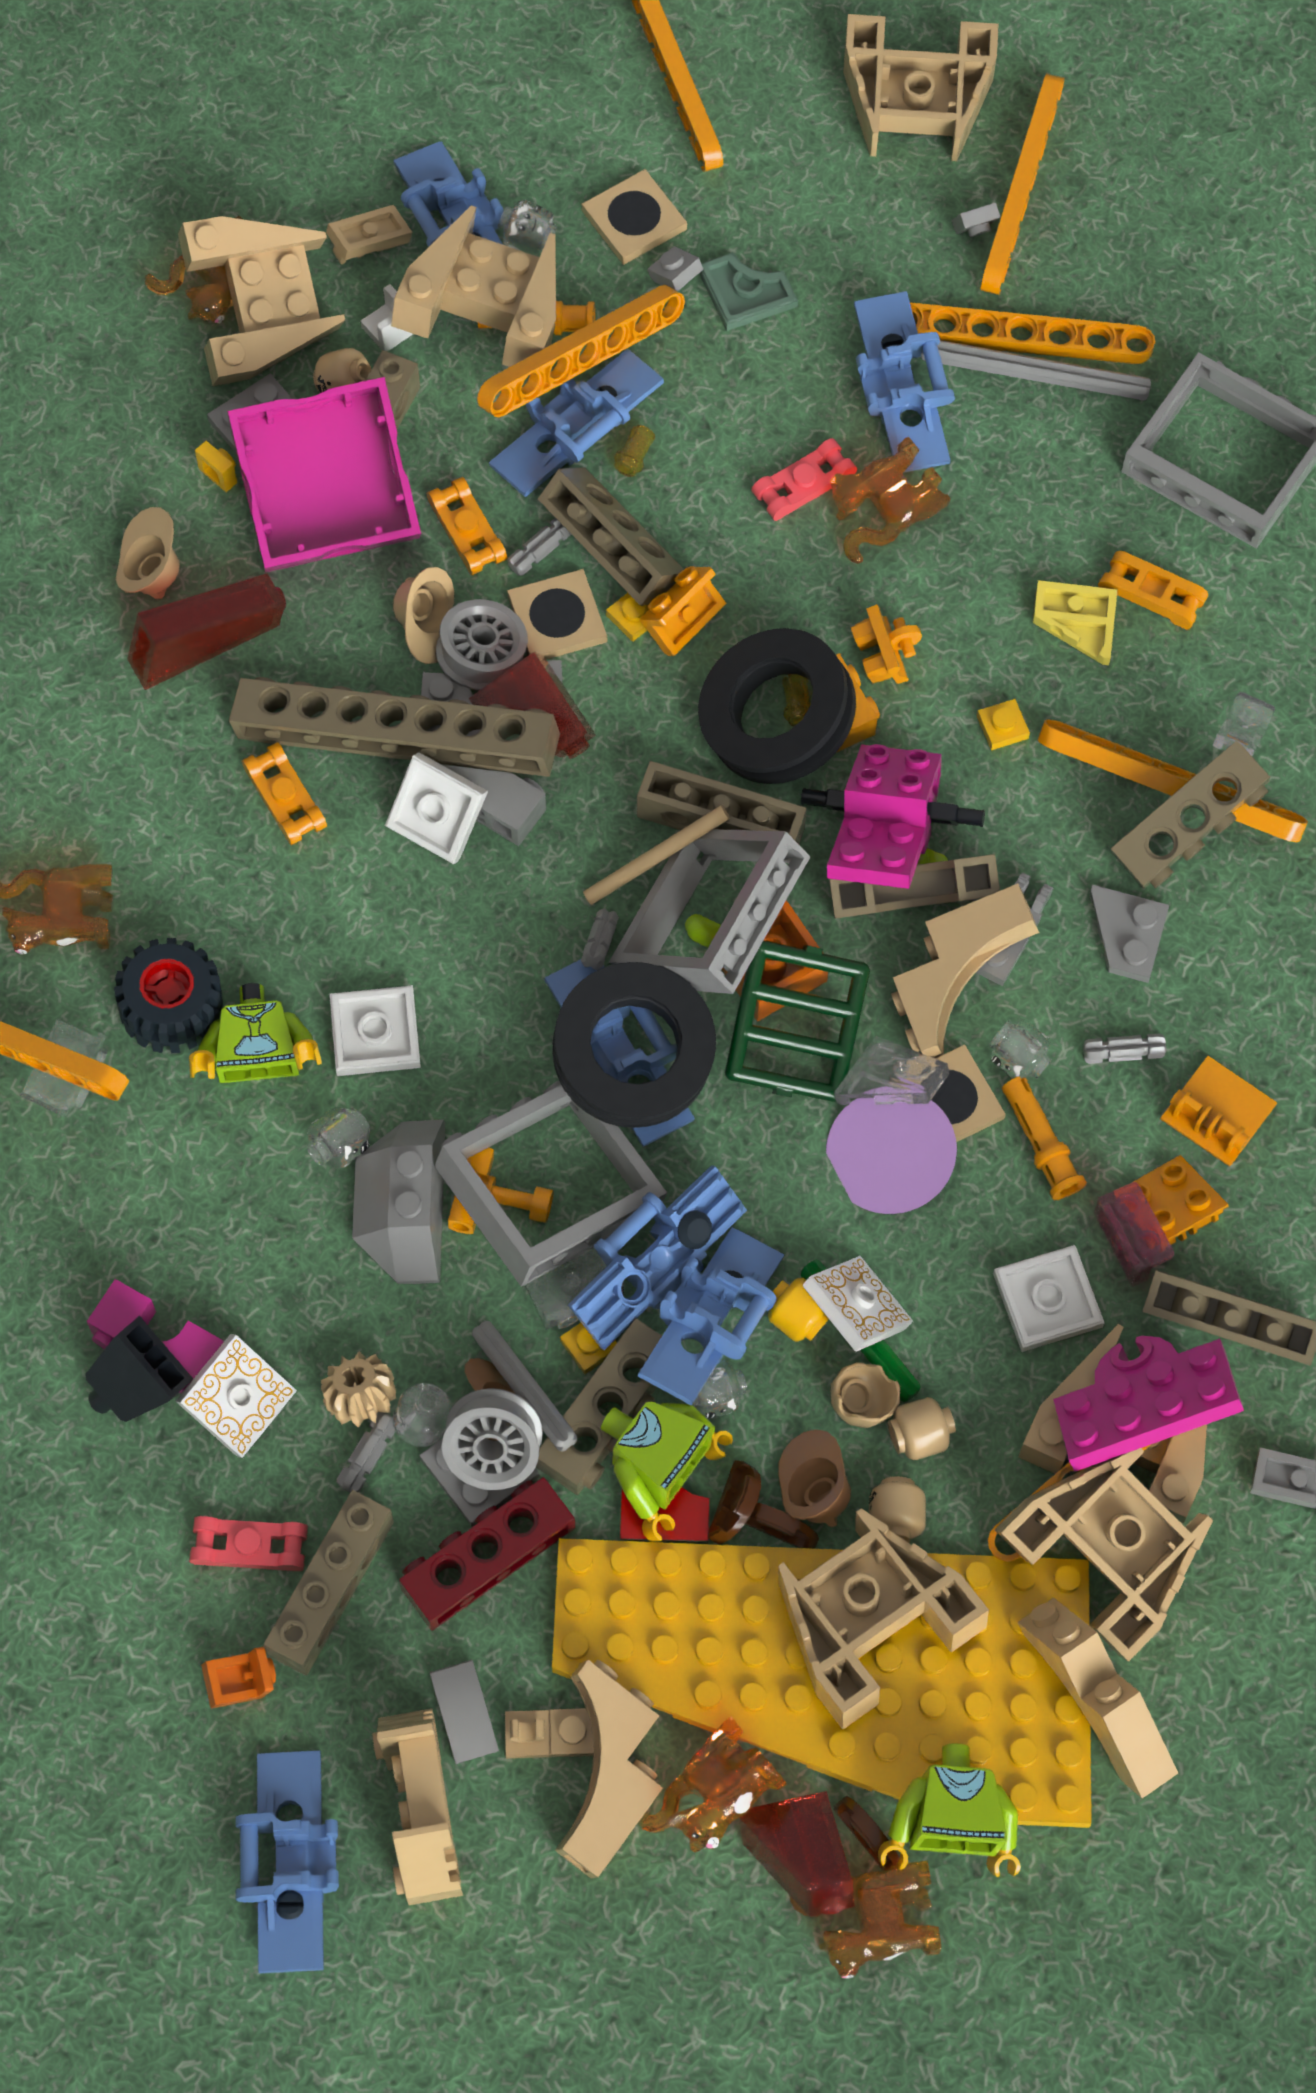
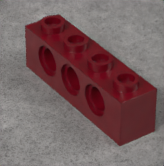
[399,1477,576,1631]

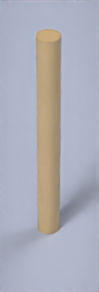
[583,805,730,905]

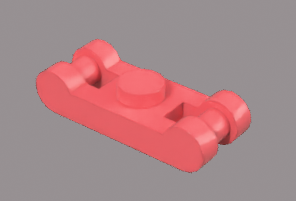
[751,438,857,521]
[189,1516,308,1571]

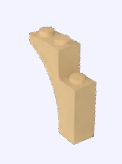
[891,883,1039,1062]
[1018,1598,1178,1799]
[555,1660,663,1878]

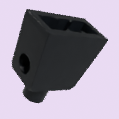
[85,1315,193,1422]

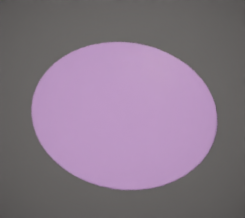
[826,1088,957,1214]

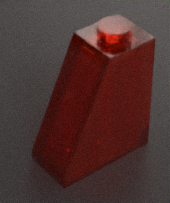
[468,652,596,759]
[738,1791,855,1917]

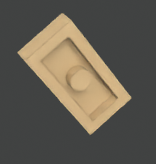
[326,205,412,265]
[505,1708,593,1759]

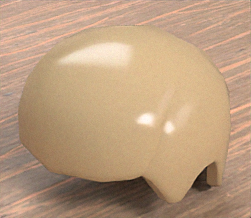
[830,1362,900,1428]

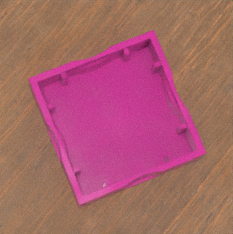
[228,377,421,573]

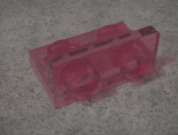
[1094,1182,1174,1287]

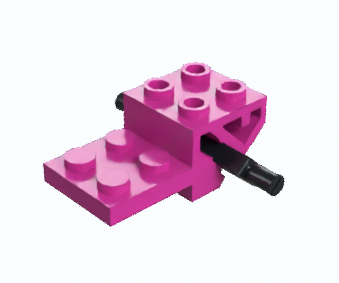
[801,744,985,889]

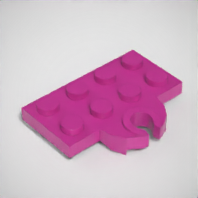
[1053,1336,1244,1471]

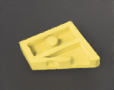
[1033,580,1118,665]

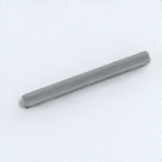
[921,340,1151,400]

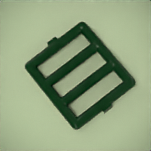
[725,940,870,1102]

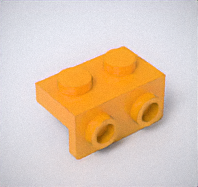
[639,566,727,656]

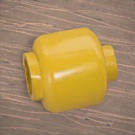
[768,1278,829,1342]

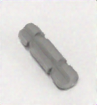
[507,518,572,576]
[581,908,619,970]
[1083,1033,1166,1064]
[336,1412,399,1492]

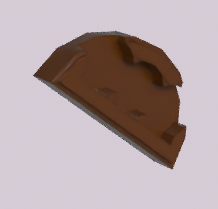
[707,1460,761,1545]
[745,1503,819,1549]
[833,1796,900,1876]

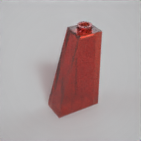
[127,573,286,690]

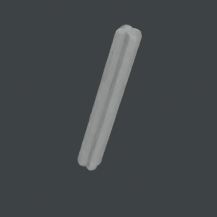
[472,1321,577,1451]

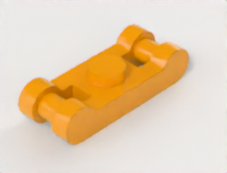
[426,477,508,575]
[1098,551,1208,630]
[241,742,327,845]

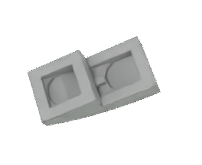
[429,1659,499,1764]

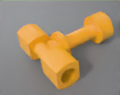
[448,1147,554,1234]

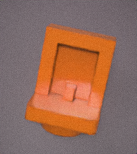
[201,1647,276,1709]

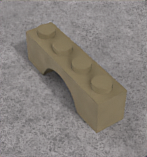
[829,854,1000,919]

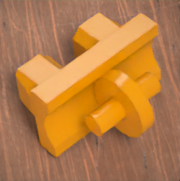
[851,604,922,684]

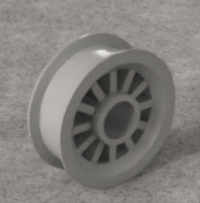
[436,599,528,690]
[442,1389,543,1490]

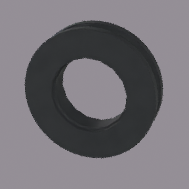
[698,628,856,784]
[552,962,716,1128]

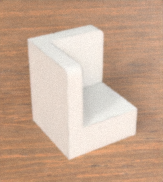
[361,284,413,351]

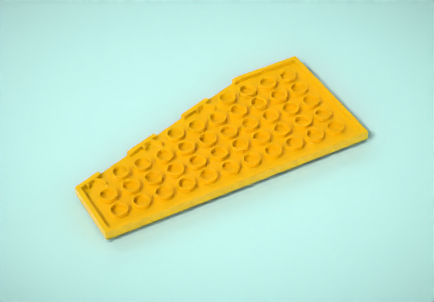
[552,1538,1091,1828]

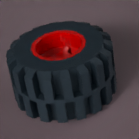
[114,938,223,1054]

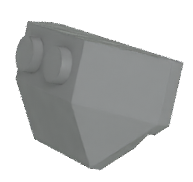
[352,1119,445,1284]

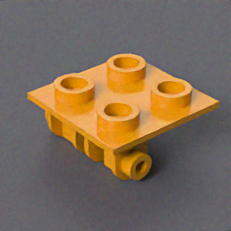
[1160,1056,1277,1167]
[1110,1155,1229,1254]

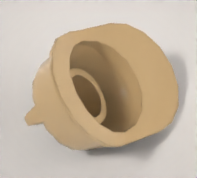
[116,507,180,599]
[393,567,454,664]

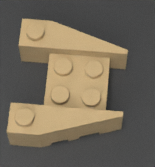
[843,14,998,161]
[391,206,556,367]
[178,216,345,386]
[1019,1324,1207,1524]
[995,1448,1213,1662]
[778,1508,989,1730]
[372,1708,463,1905]

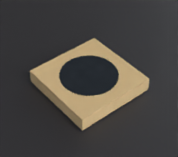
[582,169,687,265]
[507,569,607,661]
[890,1045,1006,1142]

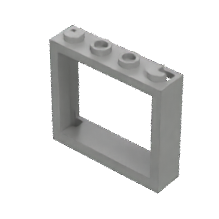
[1122,352,1316,549]
[609,829,810,994]
[434,1081,667,1287]

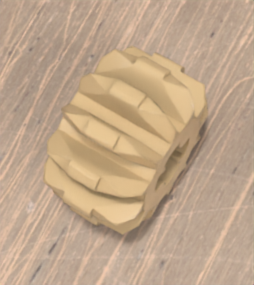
[321,1351,396,1428]

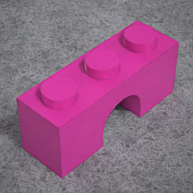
[86,1279,224,1394]

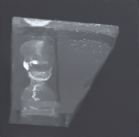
[834,1036,949,1105]

